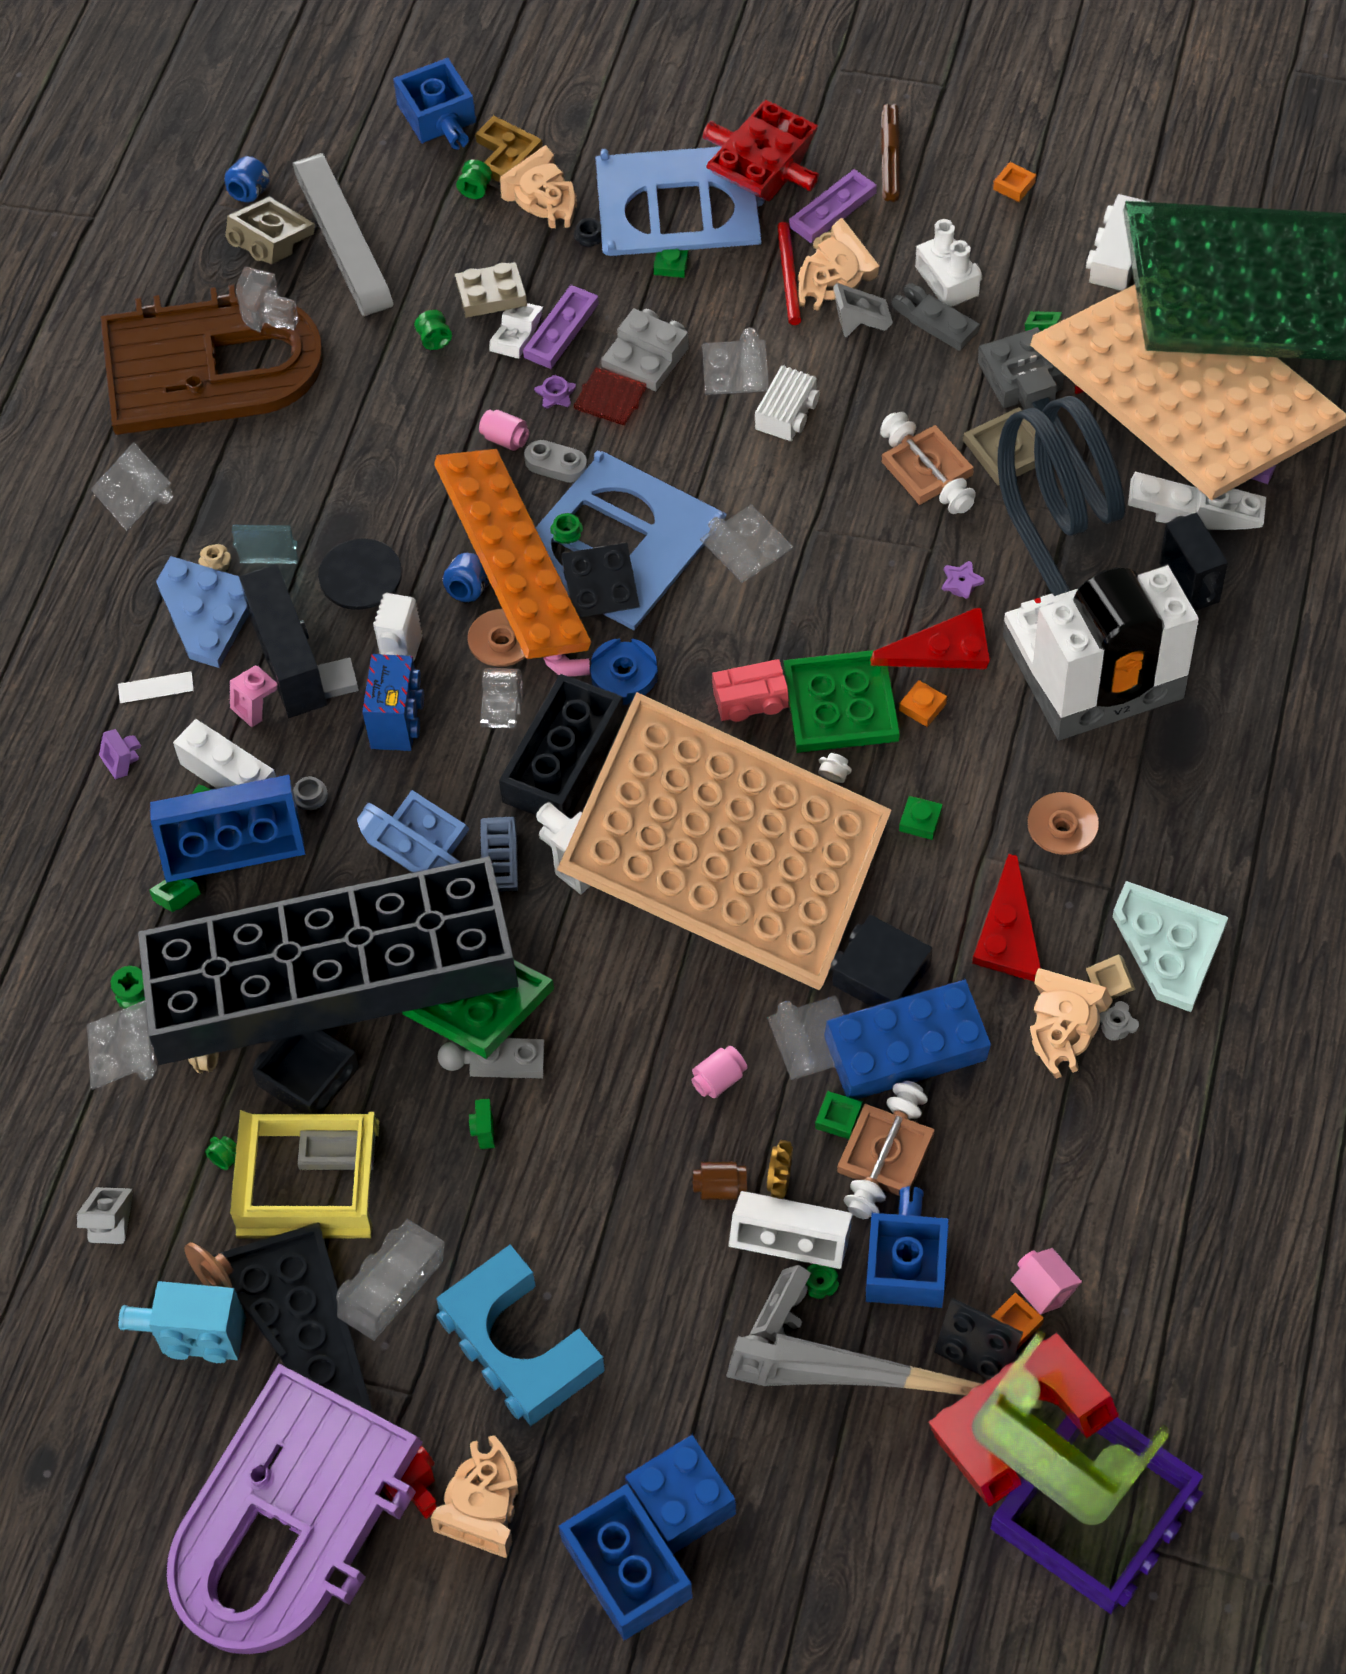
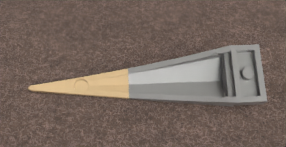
[726,1334,1042,1409]

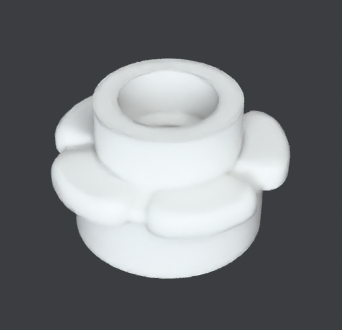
[818,753,852,783]

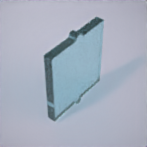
[232,525,298,563]

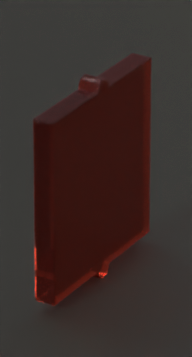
[574,367,647,426]

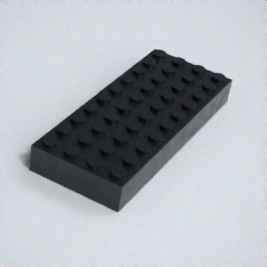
[138,856,519,1065]

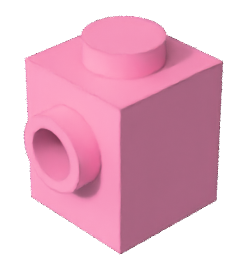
[1011,1248,1082,1315]

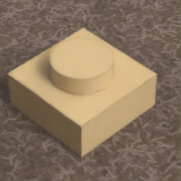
[1086,954,1135,999]

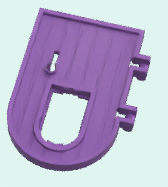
[167,1364,423,1654]

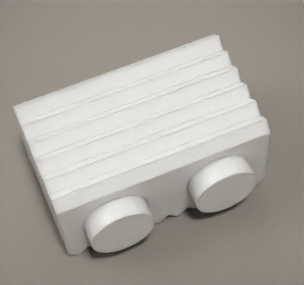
[755,365,820,441]
[373,593,423,661]

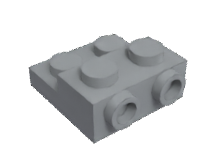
[601,308,689,391]

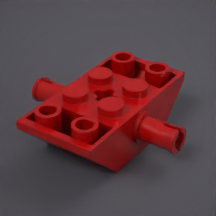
[703,100,819,201]

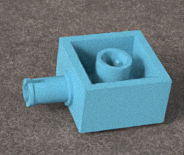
[118,1281,246,1363]

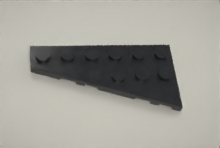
[213,1222,373,1413]

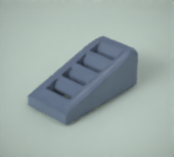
[480,817,518,892]

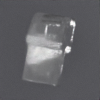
[236,267,299,332]
[480,668,523,728]

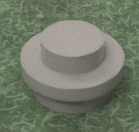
[293,776,328,810]

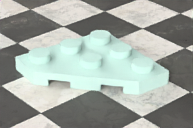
[1113,881,1228,1012]

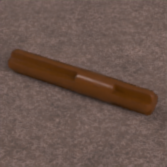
[881,103,900,202]

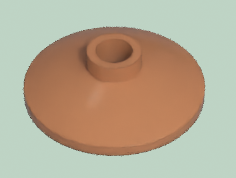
[468,609,525,667]
[1028,792,1099,855]
[184,1242,233,1288]

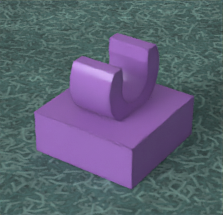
[99,729,141,779]

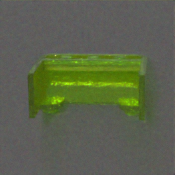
[972,1330,1170,1525]

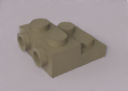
[225,197,315,265]

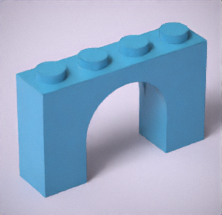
[436,1245,605,1426]

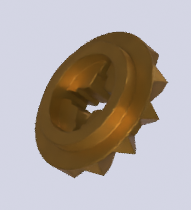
[767,1140,793,1199]

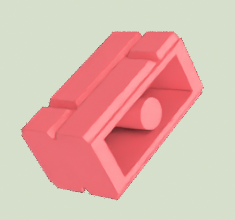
[712,659,788,722]

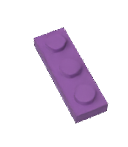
[790,169,877,244]
[523,285,599,369]

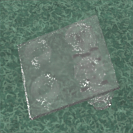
[702,328,769,395]
[90,442,172,530]
[700,504,793,583]
[767,996,843,1080]
[87,1000,157,1089]

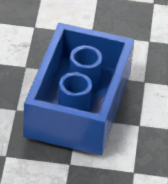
[559,1484,693,1641]

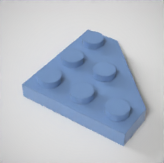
[156,556,249,668]

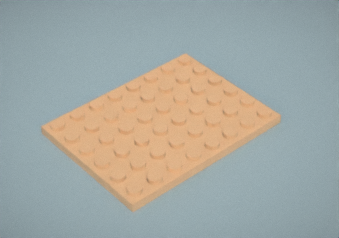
[1030,268,1346,500]
[557,692,891,990]

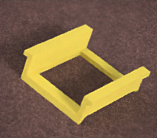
[230,1110,379,1238]

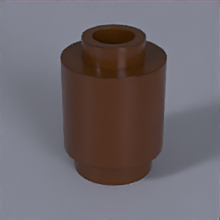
[692,1162,747,1200]

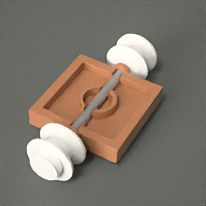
[880,412,976,514]
[837,1081,935,1219]

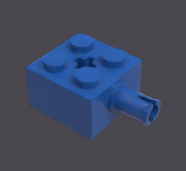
[393,58,476,150]
[866,1186,948,1308]

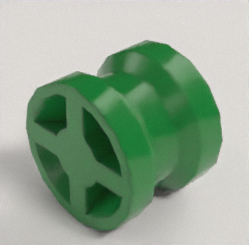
[456,160,492,199]
[414,310,452,350]
[110,966,146,1011]

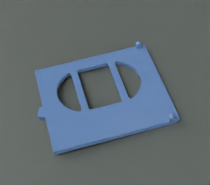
[596,147,765,256]
[536,450,727,630]

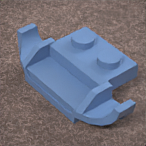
[357,790,469,873]

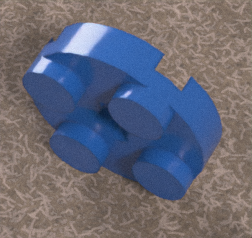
[590,638,658,705]

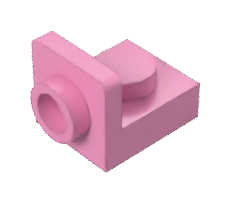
[230,666,277,727]

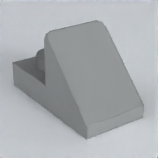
[833,283,893,337]
[77,1187,133,1244]

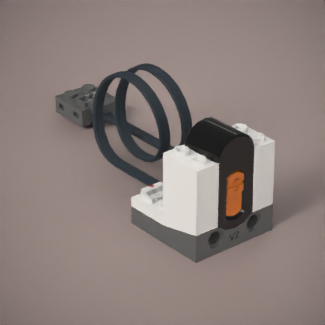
[978,327,1199,741]

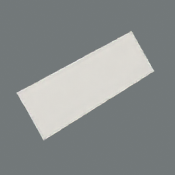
[118,671,194,703]

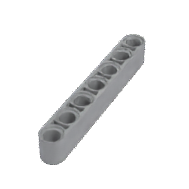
[293,153,393,317]

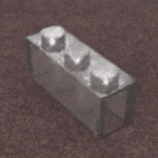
[336,1219,444,1341]

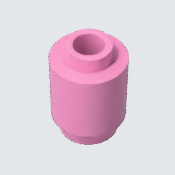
[479,410,529,451]
[691,1046,747,1098]

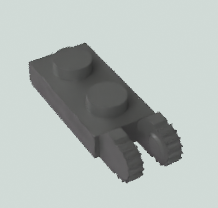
[891,283,980,351]

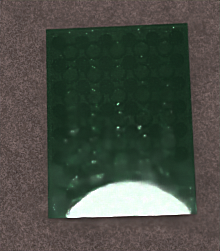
[1123,201,1346,361]

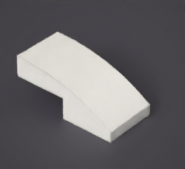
[489,303,543,359]

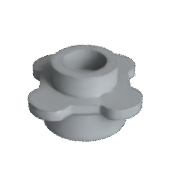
[1100,1001,1139,1041]

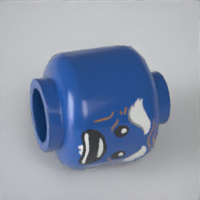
[224,156,270,203]
[443,553,490,602]

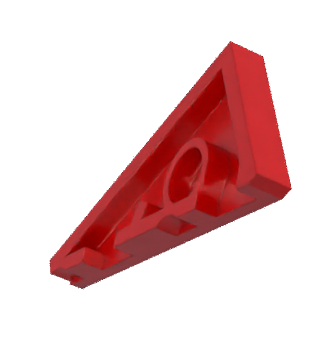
[870,608,990,669]
[972,854,1041,981]

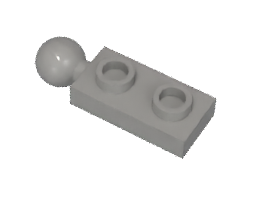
[438,1038,544,1079]

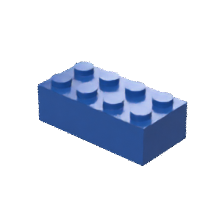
[150,775,305,883]
[824,979,991,1100]

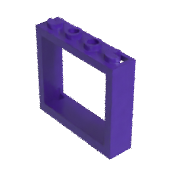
[991,1415,1204,1614]

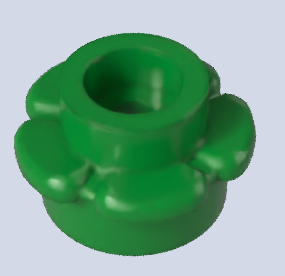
[550,513,583,544]
[205,1136,237,1170]
[805,1264,839,1299]

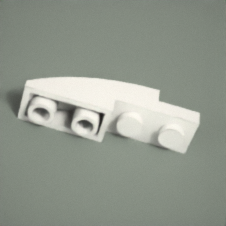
[1128,472,1266,530]

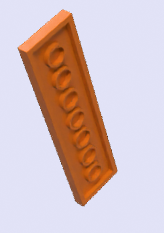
[434,449,591,659]

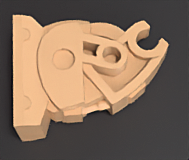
[500,145,577,229]
[798,218,879,311]
[1030,968,1113,1079]
[431,1435,519,1558]

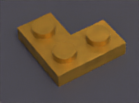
[475,115,543,182]

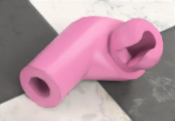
[544,654,590,677]

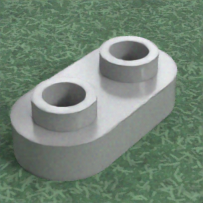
[524,440,587,483]

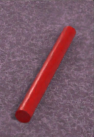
[777,222,801,325]

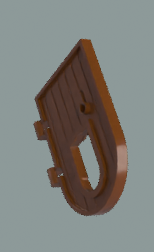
[100,285,323,435]

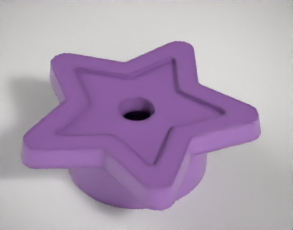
[535,375,576,409]
[942,561,985,599]

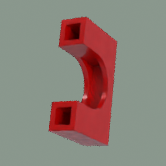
[929,1333,1119,1507]

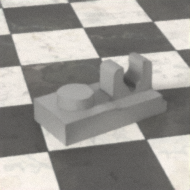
[749,1265,811,1343]

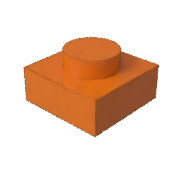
[993,162,1036,202]
[899,680,947,727]
[991,1293,1044,1348]

